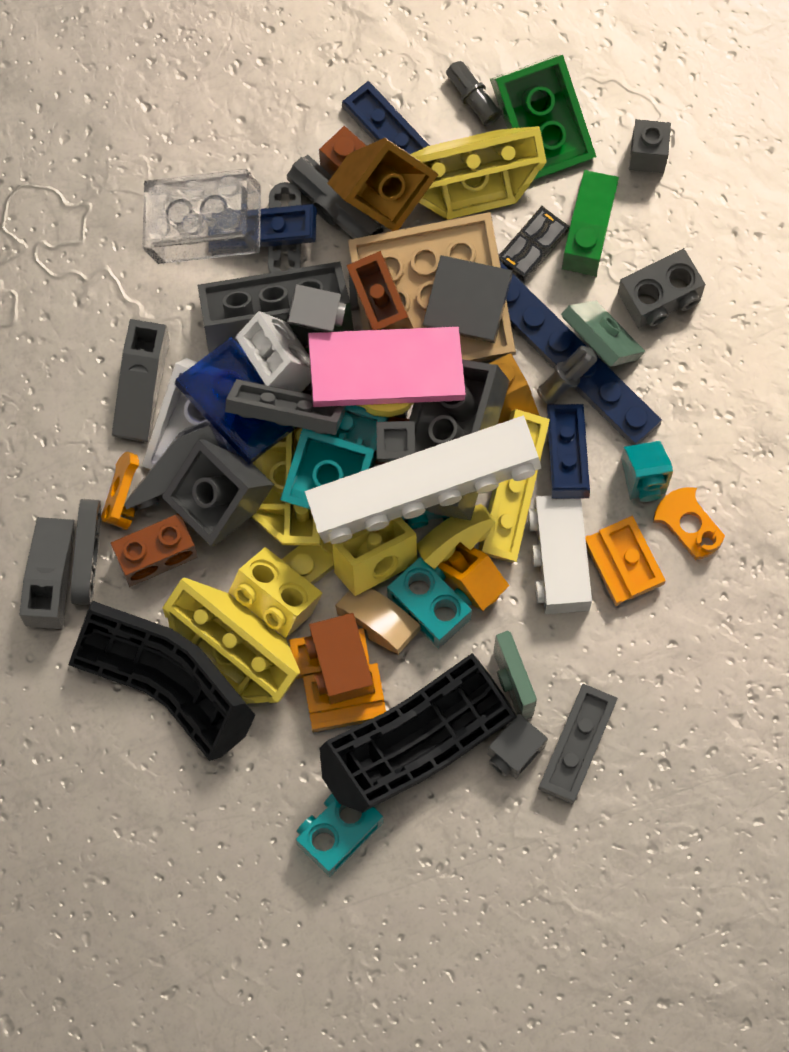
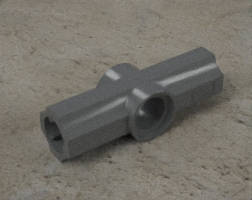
[287,155,386,239]

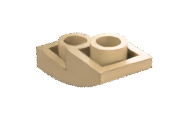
[335,588,421,655]

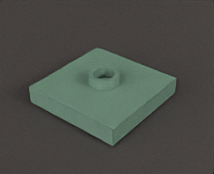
[561,300,646,367]
[493,631,537,720]

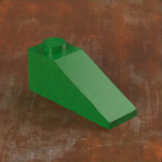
[562,170,619,277]

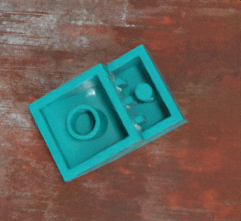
[280,405,389,509]

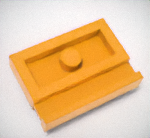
[585,515,666,606]
[303,663,386,733]

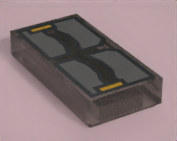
[499,206,570,283]

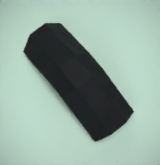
[68,601,255,761]
[319,653,517,813]

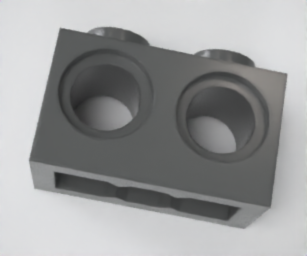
[618,248,706,329]

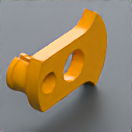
[101,452,139,530]
[653,487,725,560]

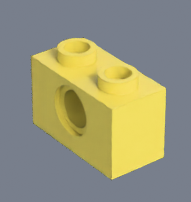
[332,517,417,596]

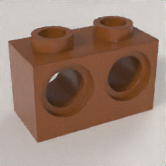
[111,514,198,587]

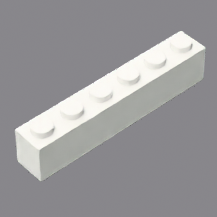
[305,415,542,544]

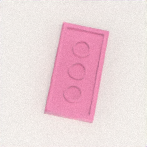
[308,327,466,407]

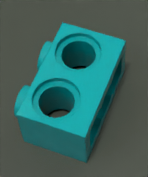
[387,557,472,649]
[296,794,384,877]

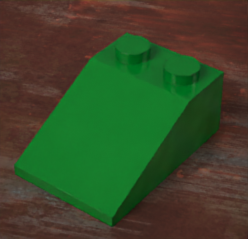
[490,55,597,180]

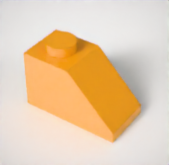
[438,542,509,611]

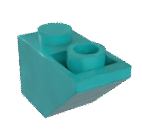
[621,441,673,502]

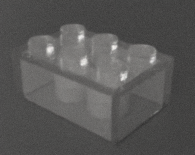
[142,169,261,264]

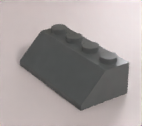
[197,261,354,362]
[409,359,510,521]

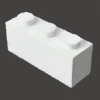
[528,495,592,614]

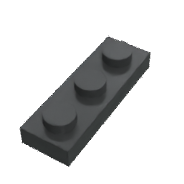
[225,379,346,435]
[538,683,618,804]

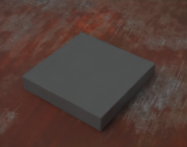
[423,255,513,343]

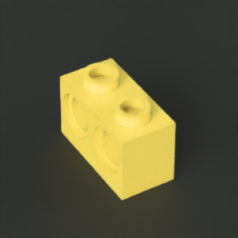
[228,547,323,639]

